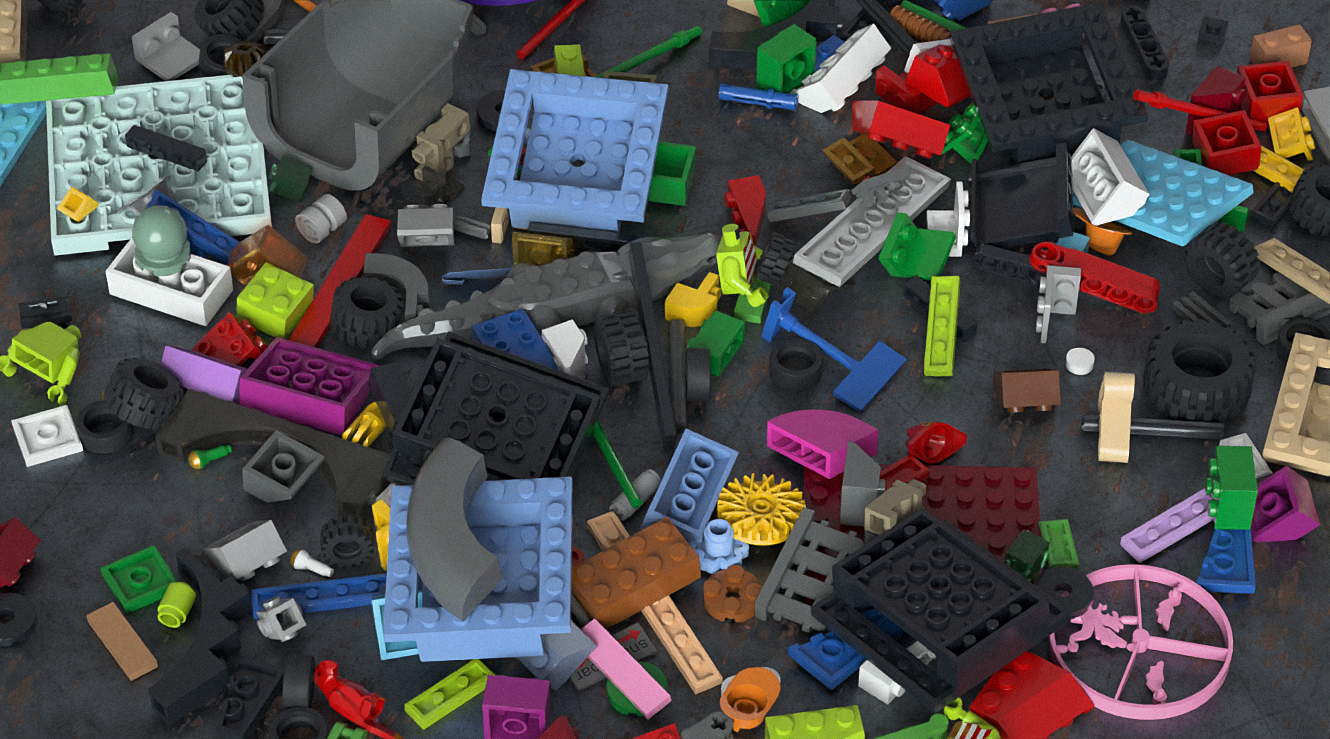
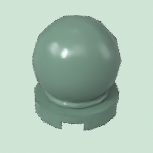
[132,205,191,276]

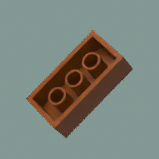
[572,517,701,629]

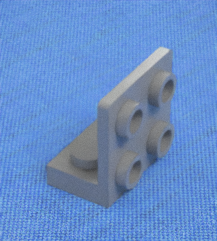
[132,12,200,81]
[1036,265,1081,343]

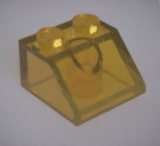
[512,232,574,266]

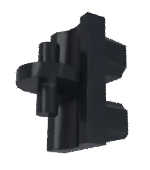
[18,291,72,329]

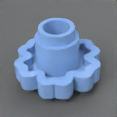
[689,519,749,574]

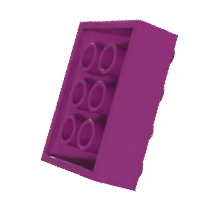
[239,337,380,435]

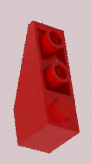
[724,175,766,246]

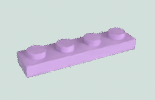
[1120,488,1213,563]

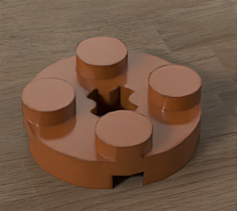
[703,565,762,622]

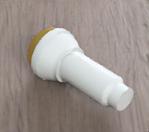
[290,549,334,577]

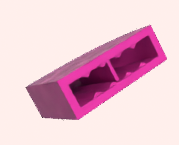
[767,410,878,479]

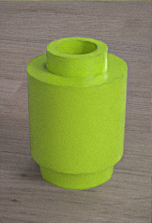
[158,582,196,628]

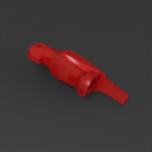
[313,659,403,739]

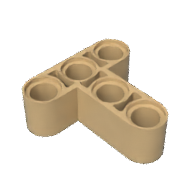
[1098,372,1135,463]

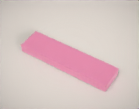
[581,618,672,719]

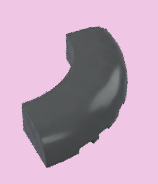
[406,438,502,621]

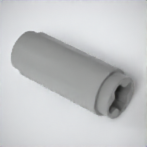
[609,469,661,521]

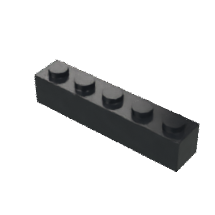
[125,125,207,172]
[903,275,977,342]

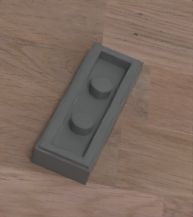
[767,189,852,222]

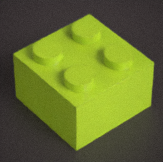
[236,262,314,340]

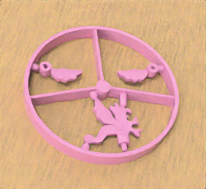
[1048,565,1233,720]

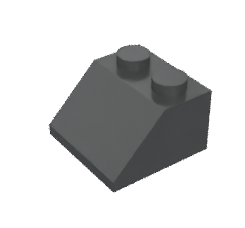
[242,430,325,503]
[840,441,885,527]

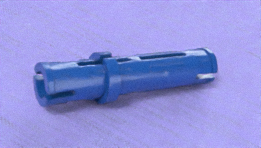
[719,83,798,111]

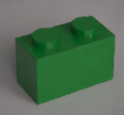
[687,310,745,377]

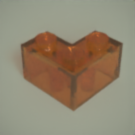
[226,225,308,285]

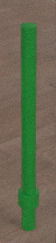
[594,25,702,78]
[592,417,642,508]

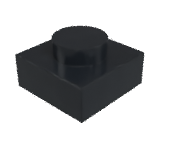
[1198,16,1229,45]

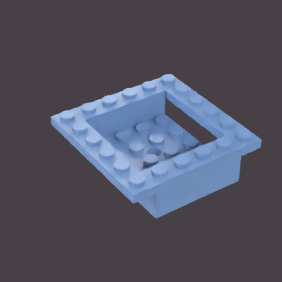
[481,69,669,233]
[383,477,573,662]

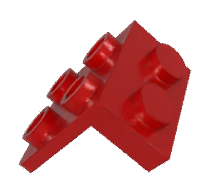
[875,66,938,115]
[192,312,268,366]

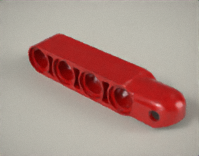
[1029,242,1160,314]

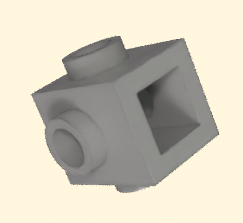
[256,596,306,642]

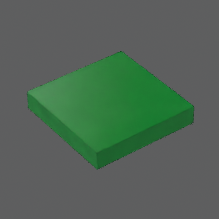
[100,545,178,614]

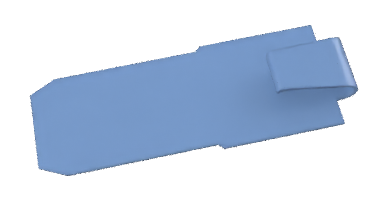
[442,268,512,285]

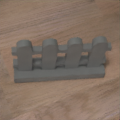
[1229,272,1330,345]
[755,507,864,633]

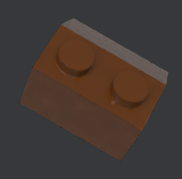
[993,368,1061,413]

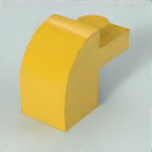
[665,272,722,327]

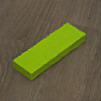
[404,659,495,730]

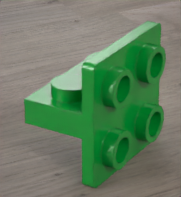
[941,102,988,165]

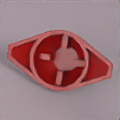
[906,421,967,464]

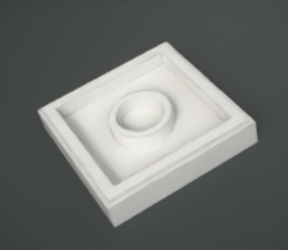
[11,405,83,467]

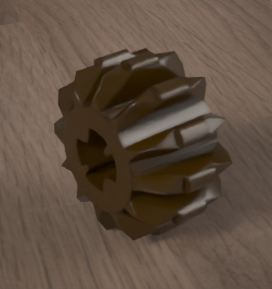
[223,41,267,78]

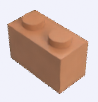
[1250,24,1312,68]

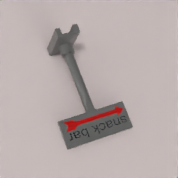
[569,591,657,692]

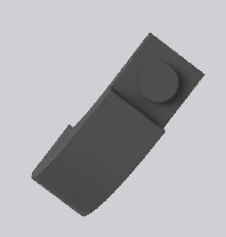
[364,253,430,321]

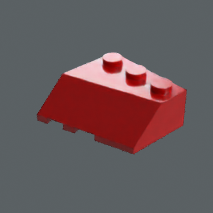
[852,101,950,159]

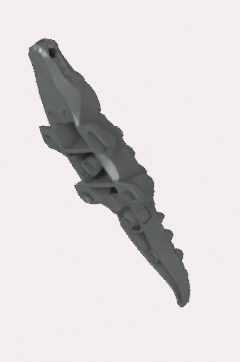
[371,231,721,361]

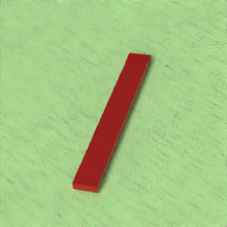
[289,214,391,348]

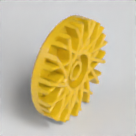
[717,473,806,546]

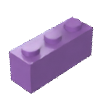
[160,346,247,407]

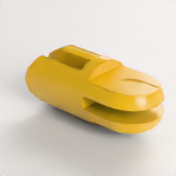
[342,402,386,453]

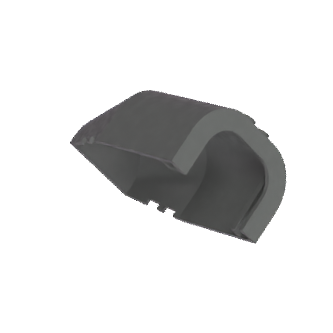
[242,0,473,191]

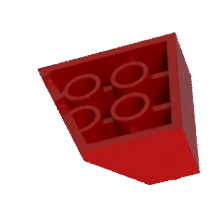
[969,651,1094,739]

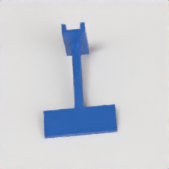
[761,287,907,413]

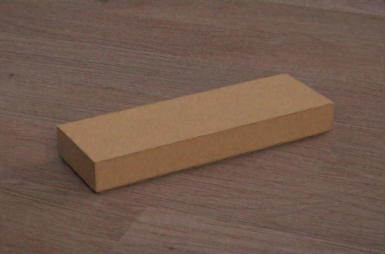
[86,602,158,681]

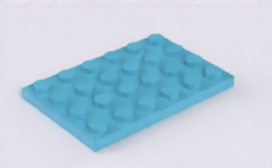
[1073,140,1253,246]

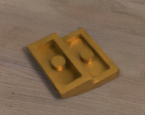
[823,134,897,184]

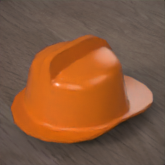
[1073,208,1132,255]
[719,667,780,732]

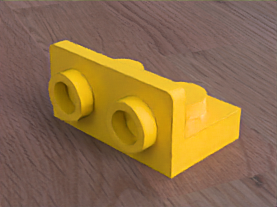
[1268,107,1316,161]

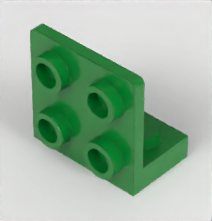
[878,212,956,281]

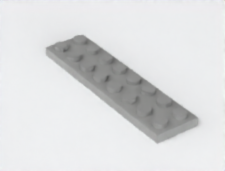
[793,156,951,287]

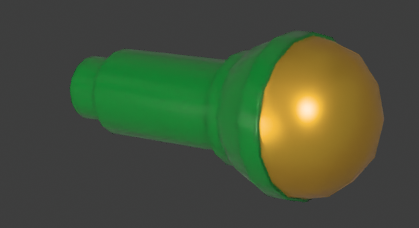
[188,444,232,469]

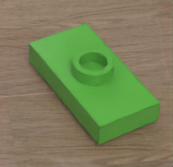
[734,278,773,324]
[1038,519,1079,570]

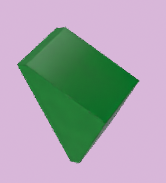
[1217,205,1251,233]

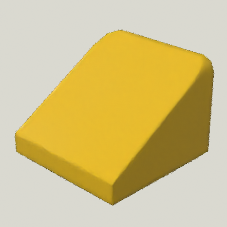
[57,186,99,222]

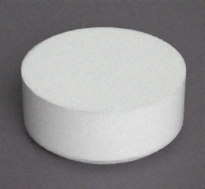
[1066,348,1095,375]

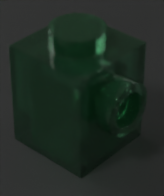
[268,156,312,202]
[1004,529,1050,582]

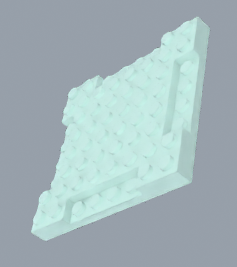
[46,75,272,255]

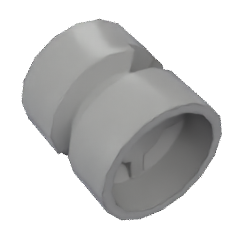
[295,194,347,244]

